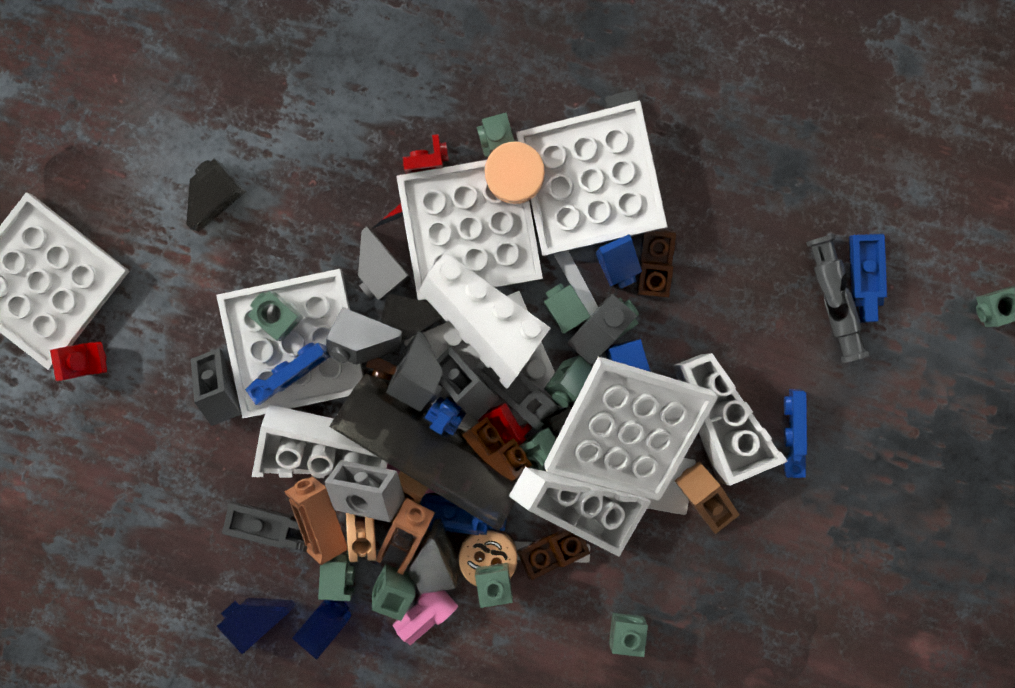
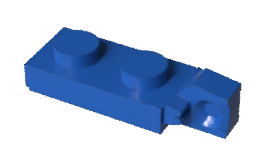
[849,234,887,323]
[245,342,331,405]
[783,389,807,478]
[425,397,467,435]
[420,494,507,535]

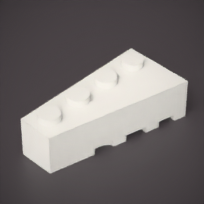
[419,252,551,389]
[673,353,788,486]
[252,404,394,478]
[509,467,651,557]

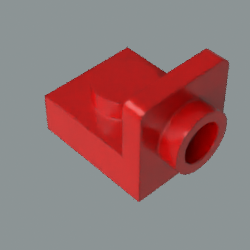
[402,134,449,174]
[50,341,107,381]
[478,403,532,445]

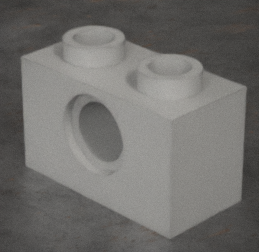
[324,460,405,522]

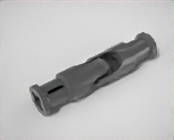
[806,234,870,363]

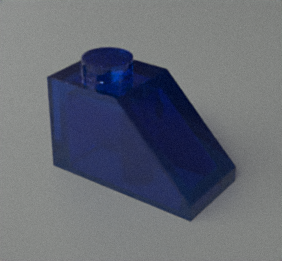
[217,598,296,654]
[292,600,352,660]

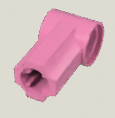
[392,582,458,645]

